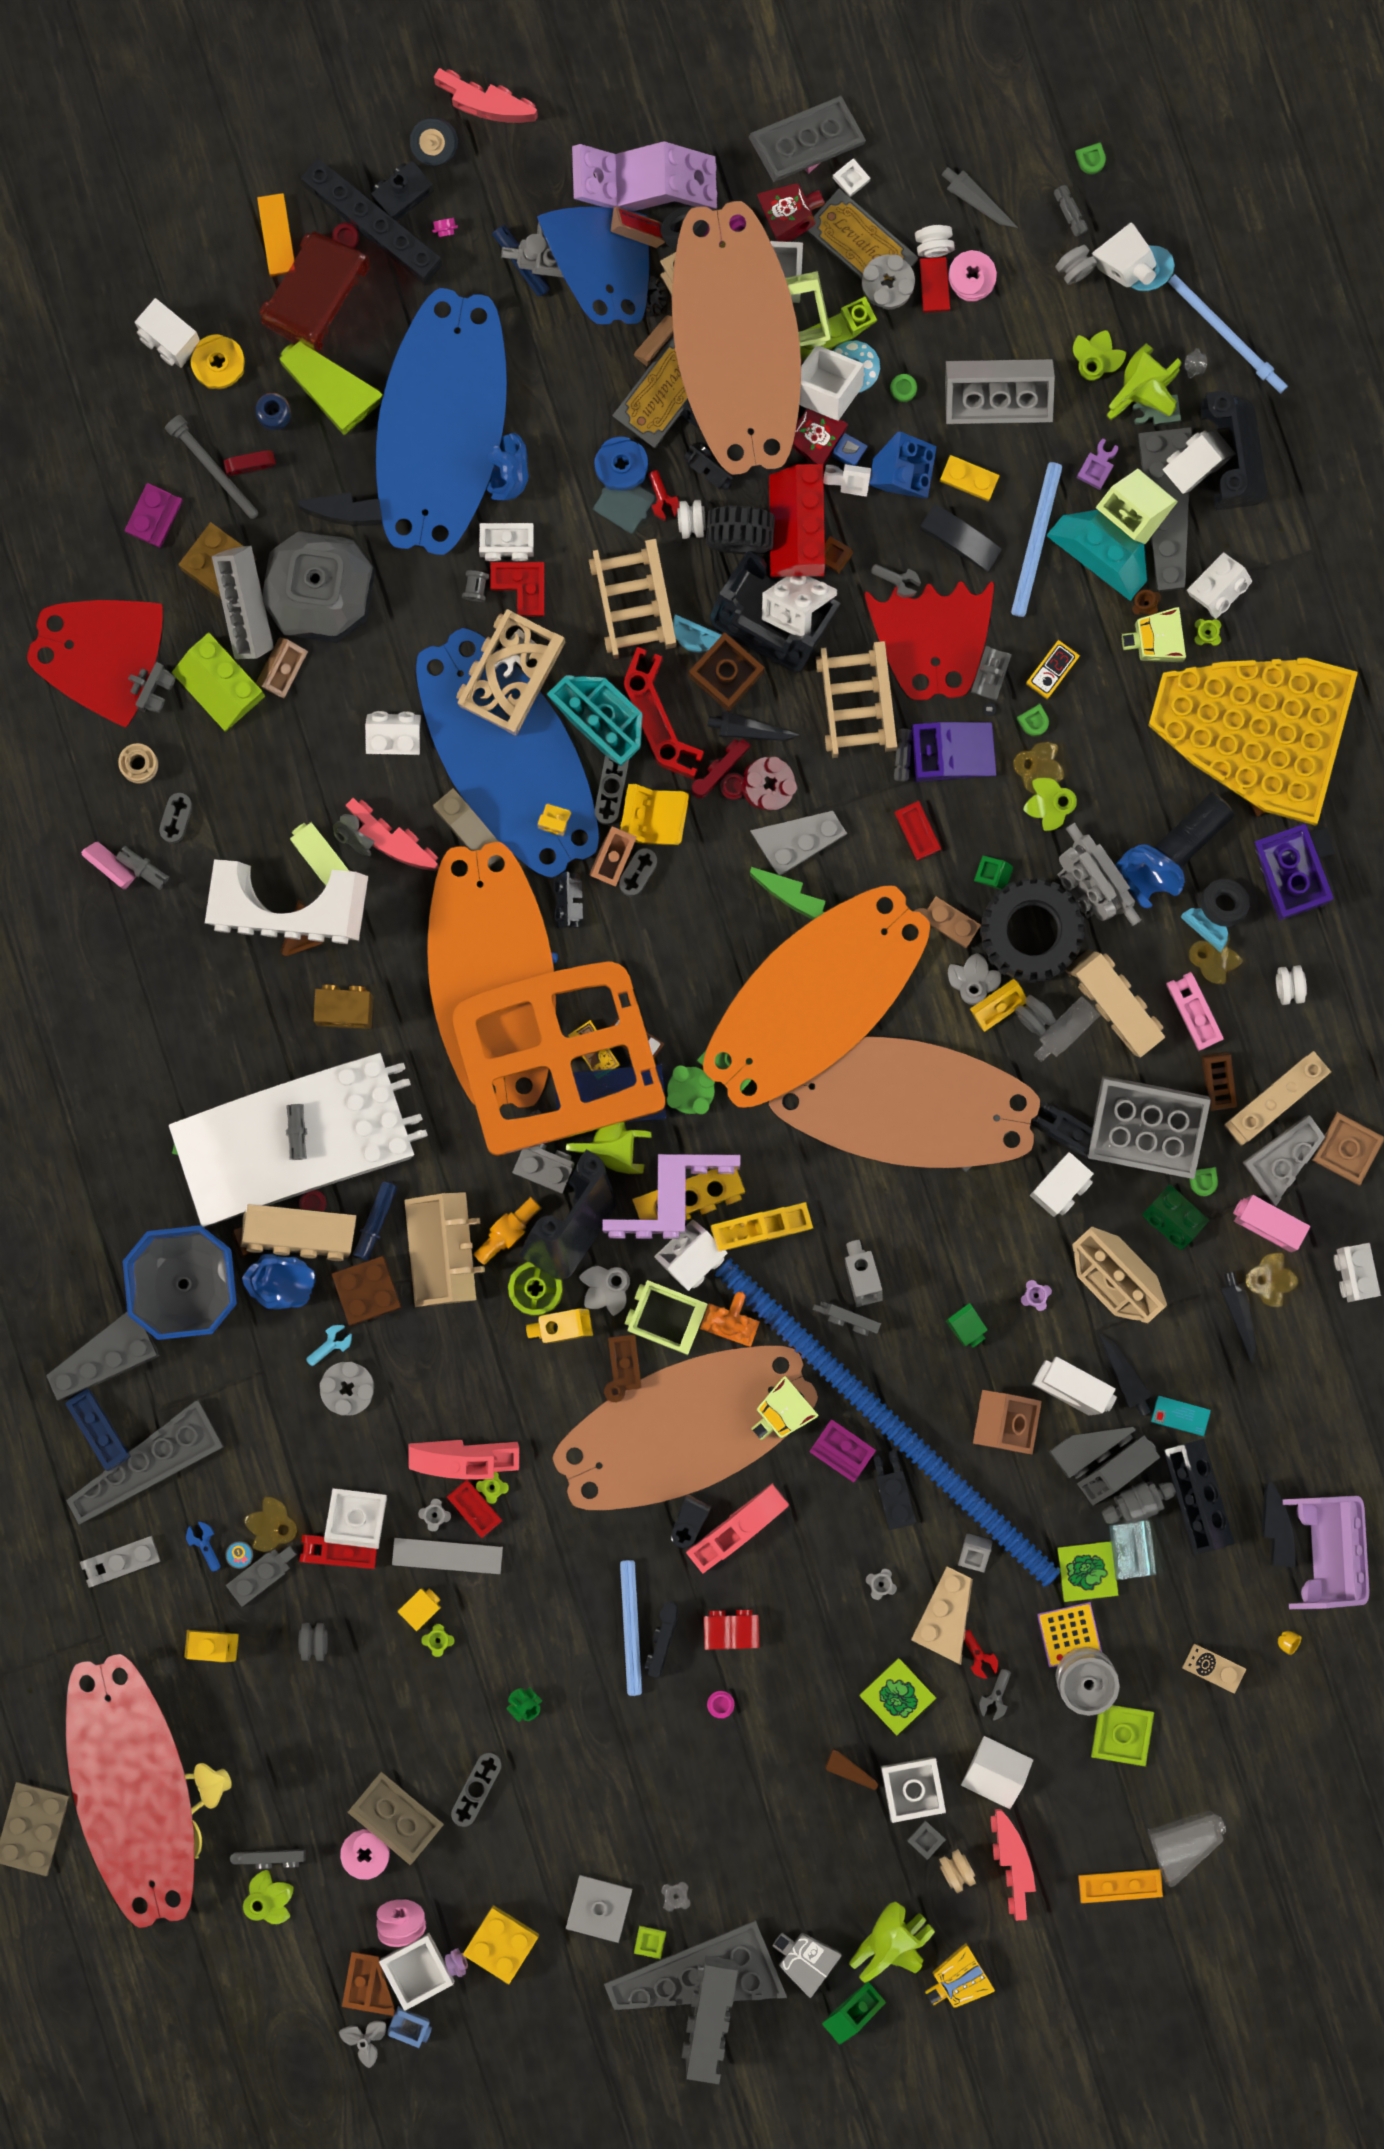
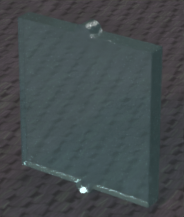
[593,486,656,534]

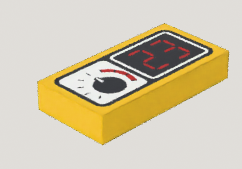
[1026,640,1080,699]

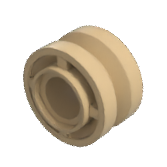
[118,743,158,784]
[939,1849,976,1893]

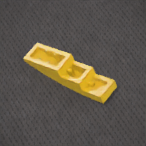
[711,1202,813,1252]

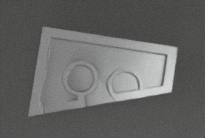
[750,811,847,876]
[1243,1115,1325,1206]

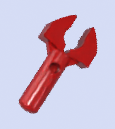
[649,470,679,521]
[964,1630,998,1679]

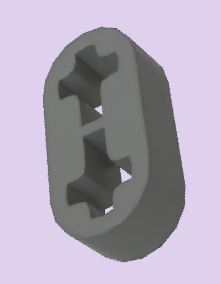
[159,793,193,844]
[619,849,657,897]

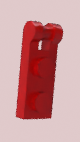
[299,1535,377,1569]

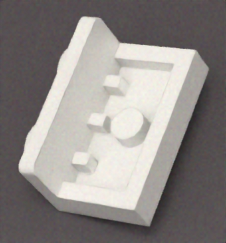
[479,523,534,561]
[1187,552,1252,619]
[365,711,421,755]

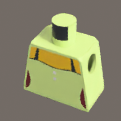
[1122,607,1186,662]
[751,1376,819,1441]

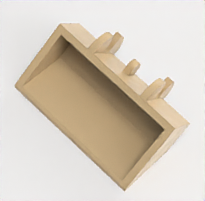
[405,1193,485,1307]

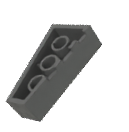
[46,1311,160,1401]
[681,1956,738,2084]

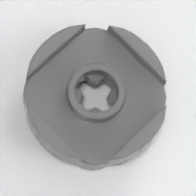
[861,255,915,310]
[320,1362,374,1415]

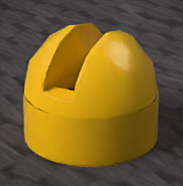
[1278,1631,1301,1655]

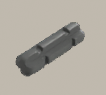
[1054,185,1088,236]
[894,729,912,782]

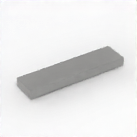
[392,1538,503,1574]

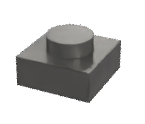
[907,1820,946,1860]

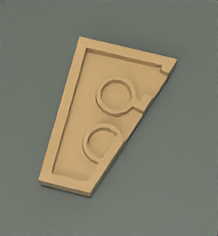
[911,1567,973,1665]

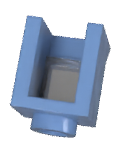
[387,2006,432,2048]

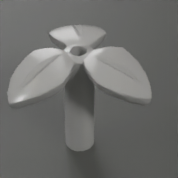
[339,2021,386,2068]

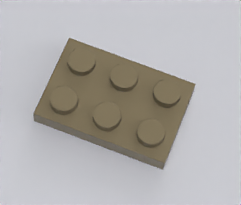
[348,1772,444,1865]
[0,1782,70,1876]

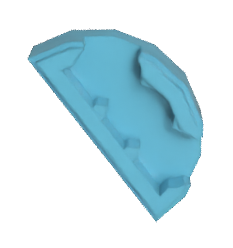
[673,615,722,653]
[1181,908,1228,953]

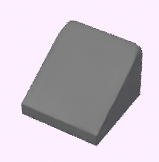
[958,1534,992,1572]

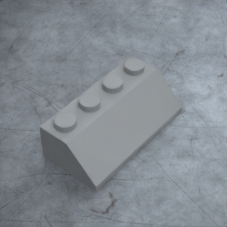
[945,359,1055,424]

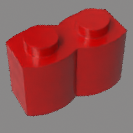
[703,1610,759,1650]

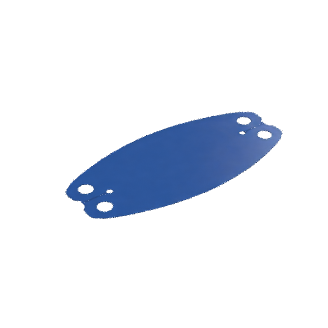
[376,288,507,555]
[416,628,599,877]

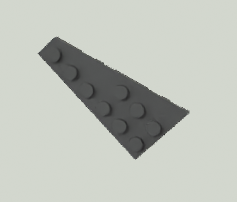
[604,1920,787,2010]

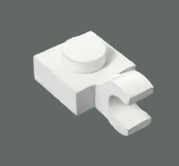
[823,464,871,497]

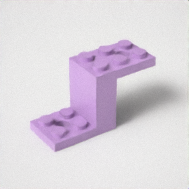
[572,142,717,211]
[603,1154,740,1239]

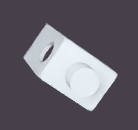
[1092,223,1156,287]

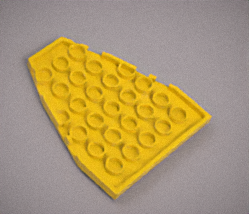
[1148,658,1358,826]

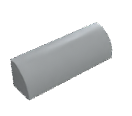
[212,546,274,659]

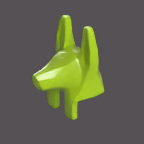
[1107,344,1181,420]
[566,1122,652,1174]
[849,1902,935,1983]

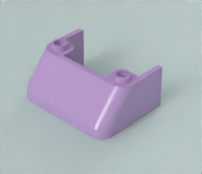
[1283,1496,1369,1609]

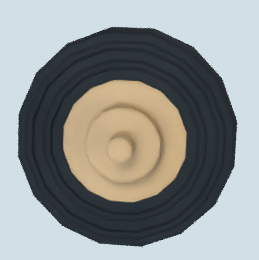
[410,117,458,166]

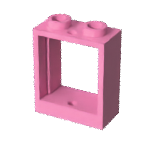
[1233,1195,1310,1252]

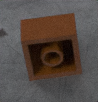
[689,632,765,712]
[332,1256,402,1326]

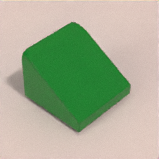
[974,856,1013,890]

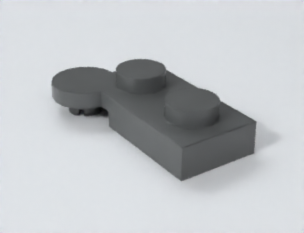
[812,1301,881,1336]

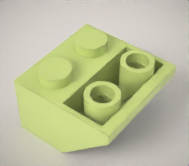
[1096,469,1178,544]

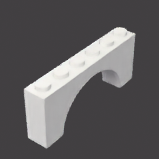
[205,859,368,944]
[1032,1357,1117,1415]

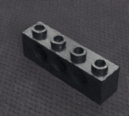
[1164,1438,1235,1555]

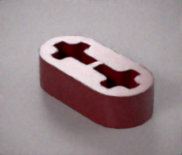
[224,450,276,476]

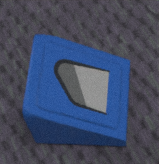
[831,433,868,466]

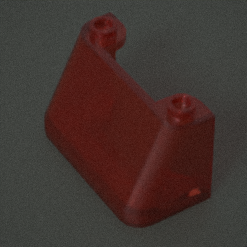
[259,231,371,353]

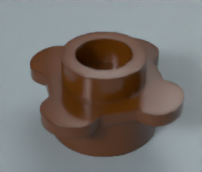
[1132,590,1162,616]

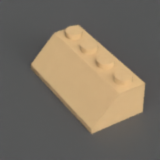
[240,1204,356,1261]

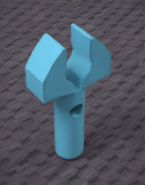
[306,1325,352,1366]

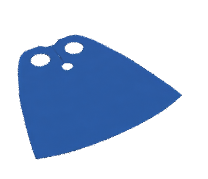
[537,207,649,324]

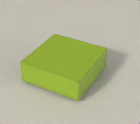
[634,1926,666,1959]

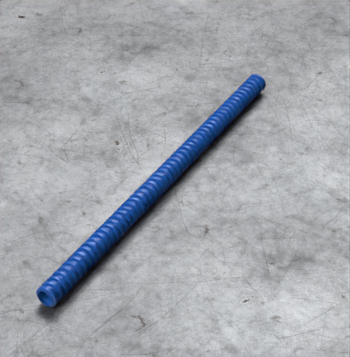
[715,1258,1060,1587]

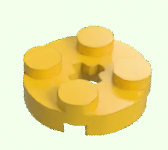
[191,334,245,389]

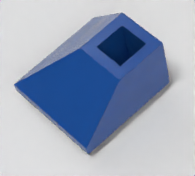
[869,432,937,498]

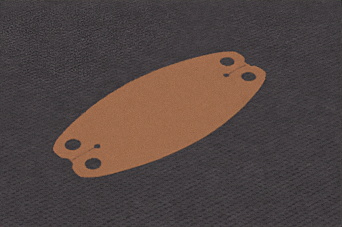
[672,201,801,474]
[769,1037,1040,1168]
[553,1346,818,1510]

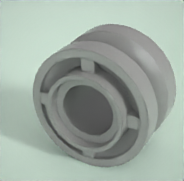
[1055,245,1098,285]

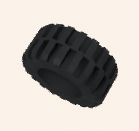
[980,878,1085,983]

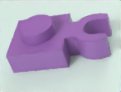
[1077,439,1118,490]

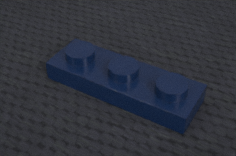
[65,1388,131,1472]

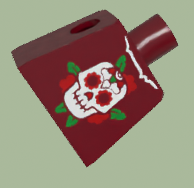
[757,183,825,242]
[792,408,848,467]

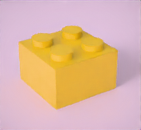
[463,1905,539,1984]

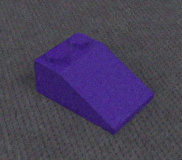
[1254,823,1334,921]

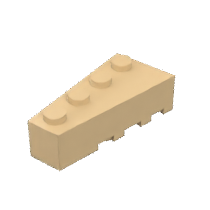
[1065,949,1165,1058]

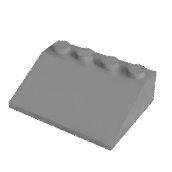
[1088,1076,1211,1179]

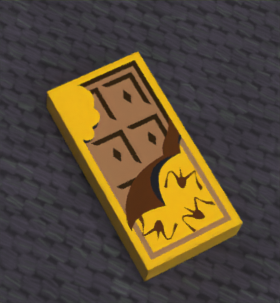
[568,1020,620,1080]

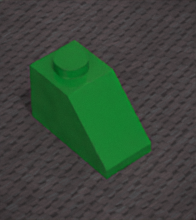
[945,1303,987,1348]
[822,1982,886,2045]

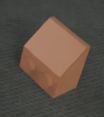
[973,1390,1042,1454]

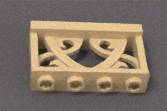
[456,609,565,736]

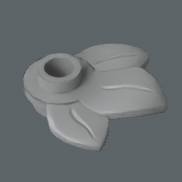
[948,953,1001,1005]
[579,1266,630,1316]

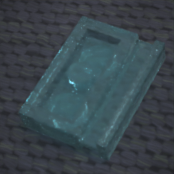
[1109,1521,1156,1580]

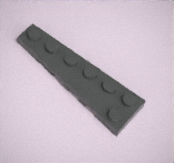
[1138,427,1192,592]
[66,1400,224,1525]

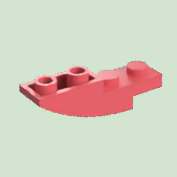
[434,68,538,123]
[346,798,439,871]
[408,1440,519,1479]
[686,1483,789,1573]
[991,1809,1036,1921]

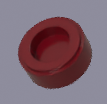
[332,223,359,251]

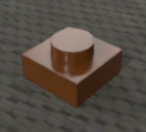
[825,536,854,574]

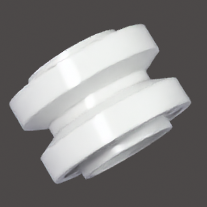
[915,225,955,258]
[677,500,706,539]
[1276,965,1307,1005]

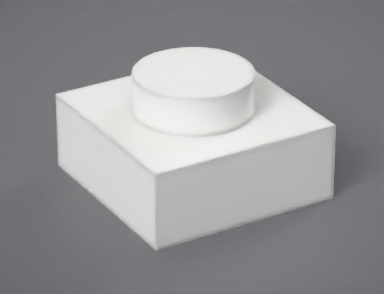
[833,159,870,197]

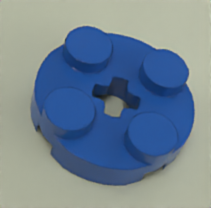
[595,437,648,491]

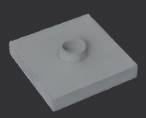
[566,1875,632,1943]

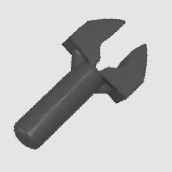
[871,564,921,598]
[979,1669,1011,1720]

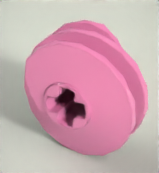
[949,250,997,301]
[340,1829,390,1880]
[376,1899,426,1947]

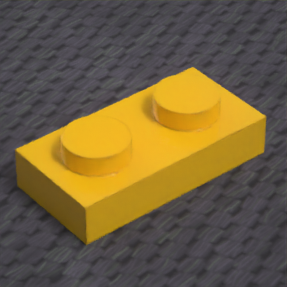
[940,455,1000,502]
[970,979,1026,1032]

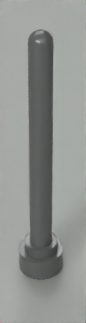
[165,414,258,519]

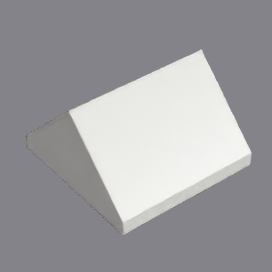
[961,1736,1033,1809]

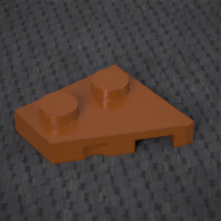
[342,1951,395,2016]

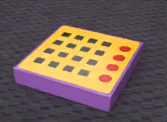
[1037,1602,1102,1667]

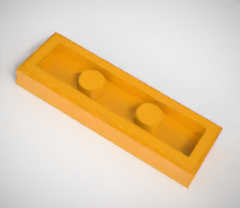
[257,193,296,277]
[1078,1869,1163,1903]

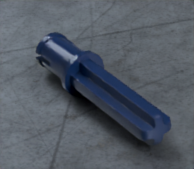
[492,225,550,297]
[352,1182,397,1261]

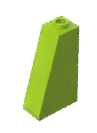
[279,341,383,435]

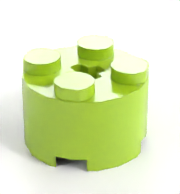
[508,1262,563,1316]

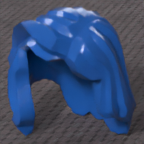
[487,433,529,500]
[1115,844,1185,908]
[242,1254,316,1309]

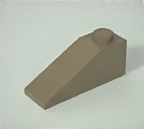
[433,788,502,868]

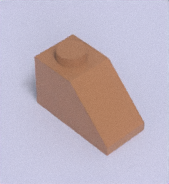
[589,826,637,887]

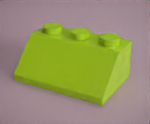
[172,633,265,732]

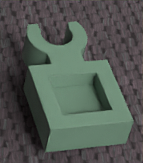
[1132,395,1181,426]

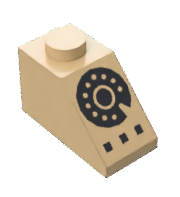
[1182,1644,1246,1694]

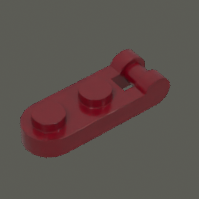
[692,738,752,799]

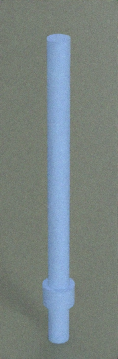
[1168,275,1288,394]

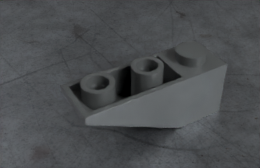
[1049,1427,1135,1479]

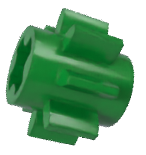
[507,1687,542,1722]

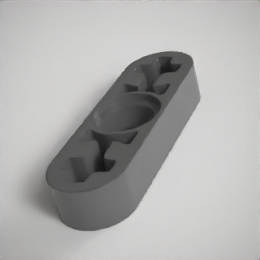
[595,755,629,825]
[451,1752,502,1827]

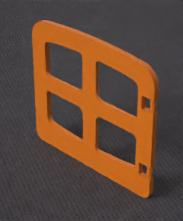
[452,961,665,1156]

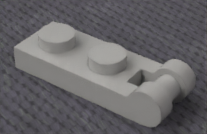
[80,1536,161,1588]

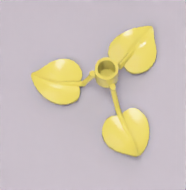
[185,1763,231,1859]

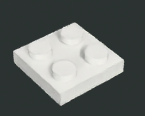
[324,1488,387,1549]

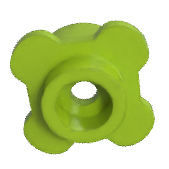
[1194,619,1221,646]
[476,1472,509,1504]
[422,1624,454,1657]

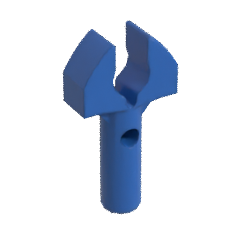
[186,1522,221,1572]

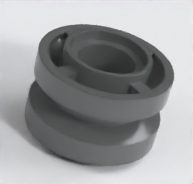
[1014,995,1056,1036]
[299,1623,328,1661]

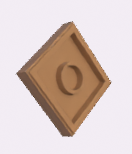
[1312,1112,1384,1185]

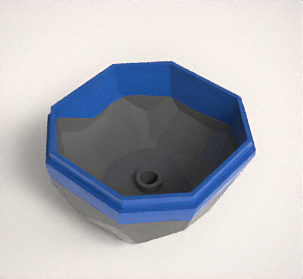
[123,1225,237,1340]

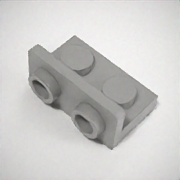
[512,1144,575,1194]

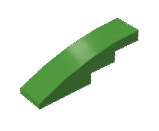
[750,867,826,920]

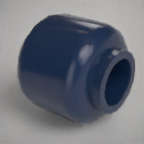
[255,393,291,430]

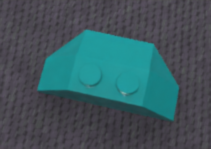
[1047,510,1147,601]
[547,675,643,766]

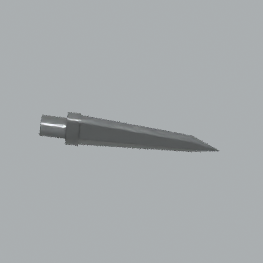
[942,167,1018,228]

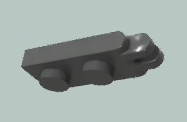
[230,1849,306,1869]

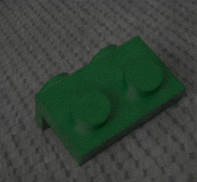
[1142,1184,1209,1250]

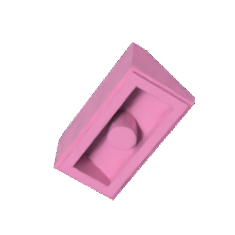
[81,842,136,890]

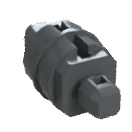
[1101,1481,1176,1525]

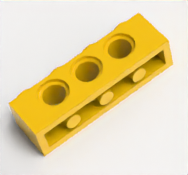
[632,1169,745,1221]

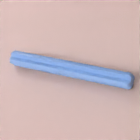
[620,1560,642,1696]

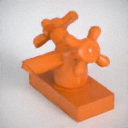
[700,1291,760,1347]

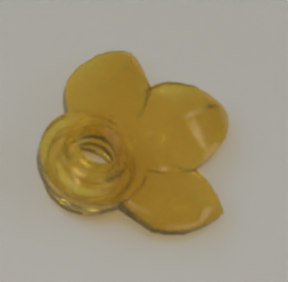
[1013,742,1064,794]
[1189,934,1242,984]
[1246,1253,1298,1307]
[244,1497,297,1552]

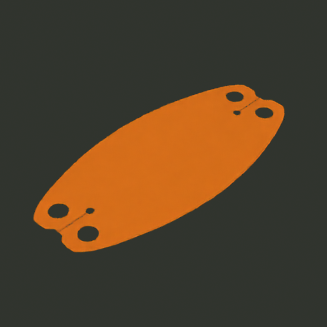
[428,842,556,1108]
[703,886,930,1108]

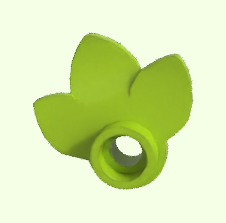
[1073,330,1126,380]
[1023,778,1077,831]
[243,1870,293,1924]

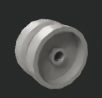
[1055,1647,1120,1716]

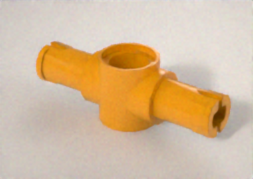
[473,1197,542,1265]

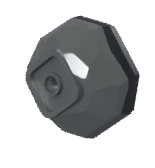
[262,530,376,643]

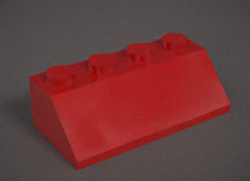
[769,464,825,577]

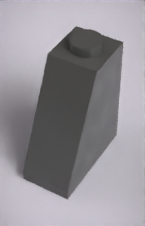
[1077,1435,1160,1505]

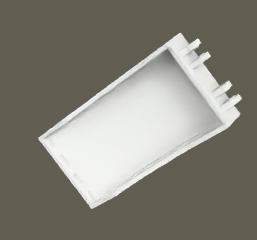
[168,1053,428,1227]

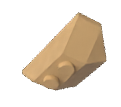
[1072,1227,1167,1323]

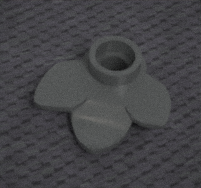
[333,814,375,856]

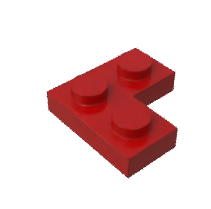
[491,562,544,617]

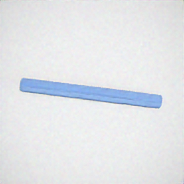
[1011,462,1062,617]

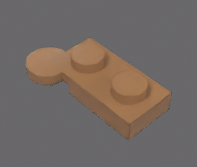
[912,897,981,948]

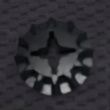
[625,274,667,317]

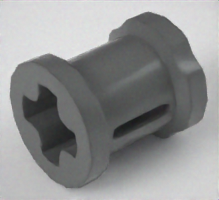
[462,570,489,602]

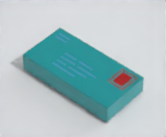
[1151,1396,1211,1436]

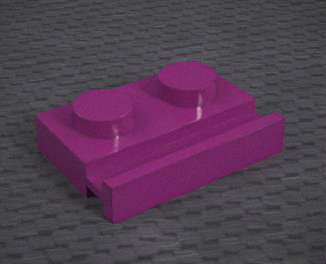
[124,483,183,549]
[809,1419,876,1483]

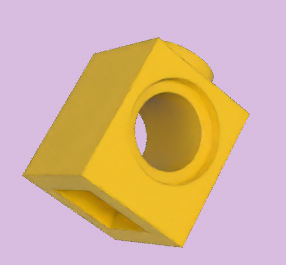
[398,1588,441,1631]

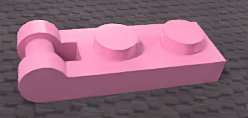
[1166,972,1224,1051]

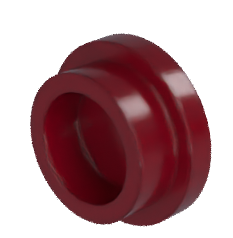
[720,773,744,800]
[299,1190,326,1212]

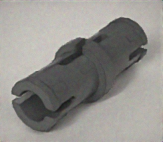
[116,846,169,890]
[286,1104,308,1160]

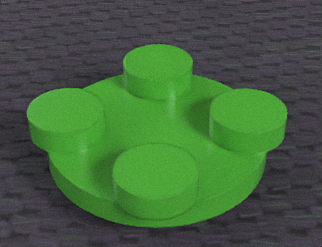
[667,1066,715,1114]

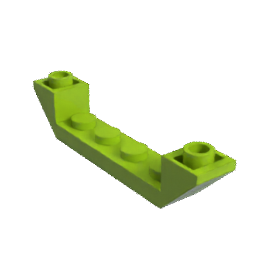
[800,297,877,363]

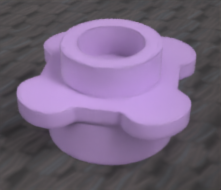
[1021,1280,1052,1311]
[445,1948,468,1977]

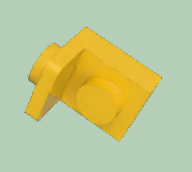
[538,804,571,836]

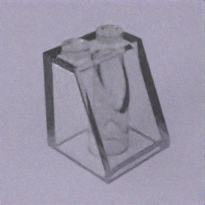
[1147,1810,1226,1887]

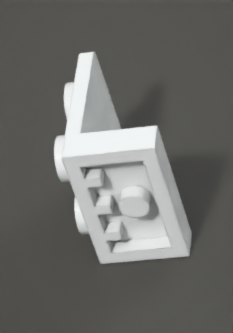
[762,576,837,636]
[1334,1243,1381,1302]

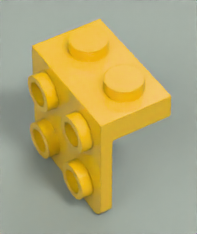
[621,784,689,845]

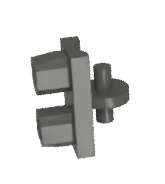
[971,646,1011,701]
[128,662,176,713]

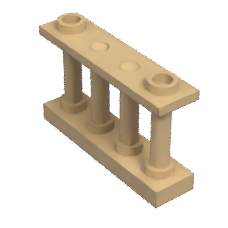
[589,539,677,659]
[816,641,897,758]
[1224,1051,1331,1146]

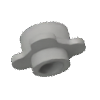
[418,1499,451,1531]
[866,1569,897,1600]

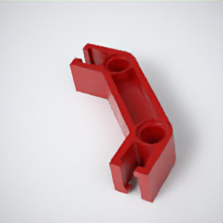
[624,647,704,780]

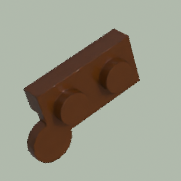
[604,1334,642,1403]

